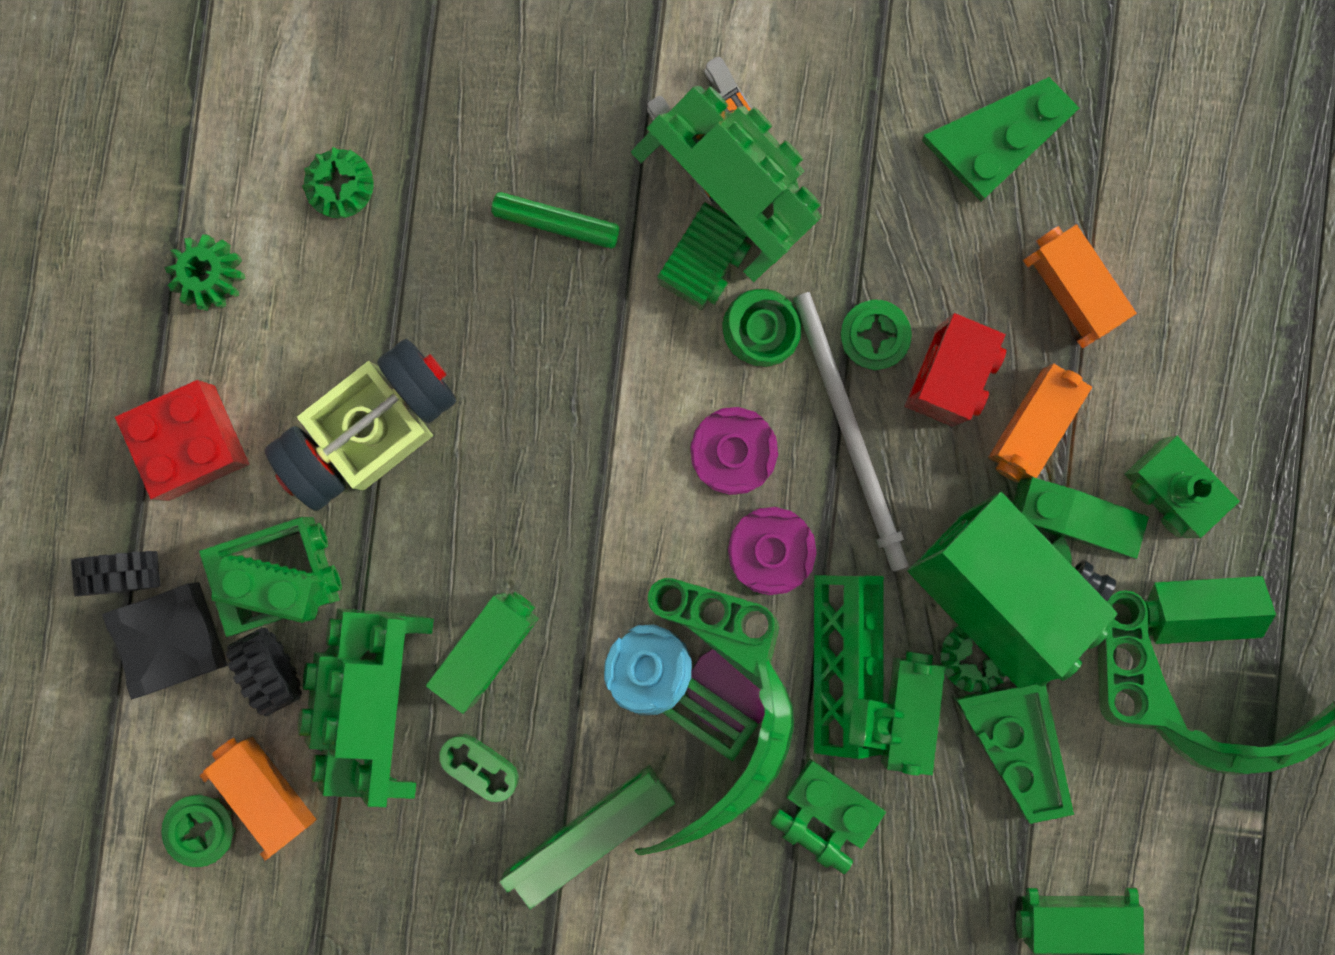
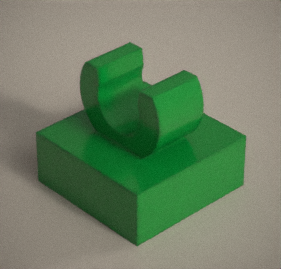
[848,698,905,750]

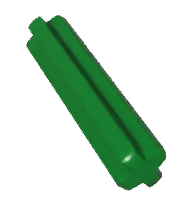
[491,192,620,249]

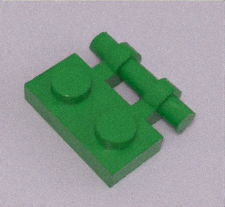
[769,759,886,875]

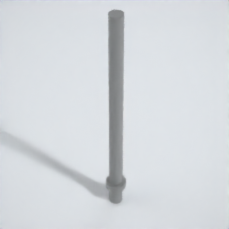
[793,292,909,572]

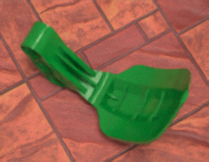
[634,578,794,856]
[1098,590,1335,775]

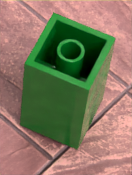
[907,492,1118,689]

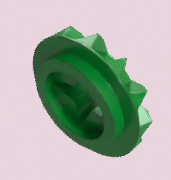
[302,147,374,219]
[840,300,912,371]
[940,625,1006,692]
[161,793,236,867]

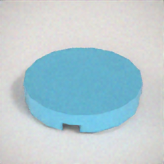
[604,624,692,715]

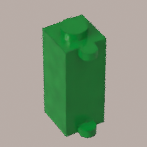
[1144,576,1276,644]
[881,651,945,776]
[1016,888,1144,954]

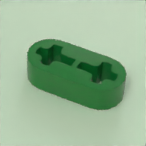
[440,734,519,802]

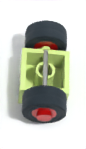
[265,339,456,511]

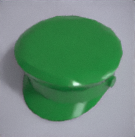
[722,289,801,367]

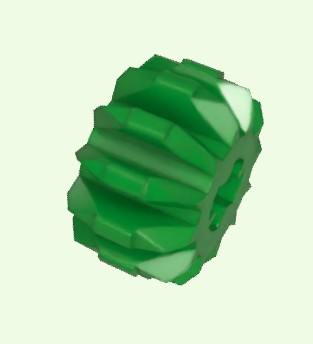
[164,234,246,311]

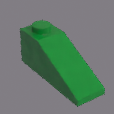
[1013,477,1149,559]

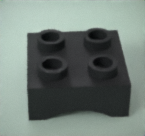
[102,582,228,700]

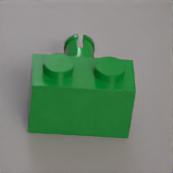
[1124,435,1240,538]

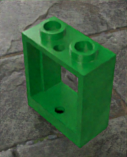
[199,517,342,637]
[426,591,539,714]

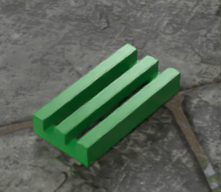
[662,677,758,762]

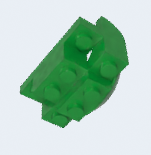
[631,86,822,283]
[298,608,434,807]

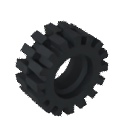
[71,551,161,597]
[226,627,302,717]

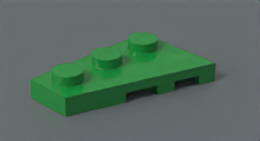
[921,77,1080,202]
[954,684,1074,824]

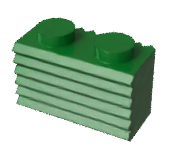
[657,202,752,311]
[211,555,325,623]

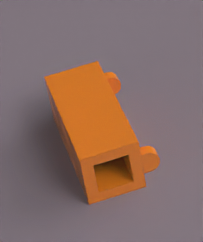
[1022,224,1137,348]
[988,363,1092,483]
[199,736,317,861]

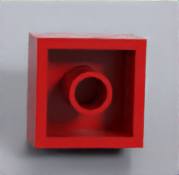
[904,313,1007,427]
[115,380,250,501]

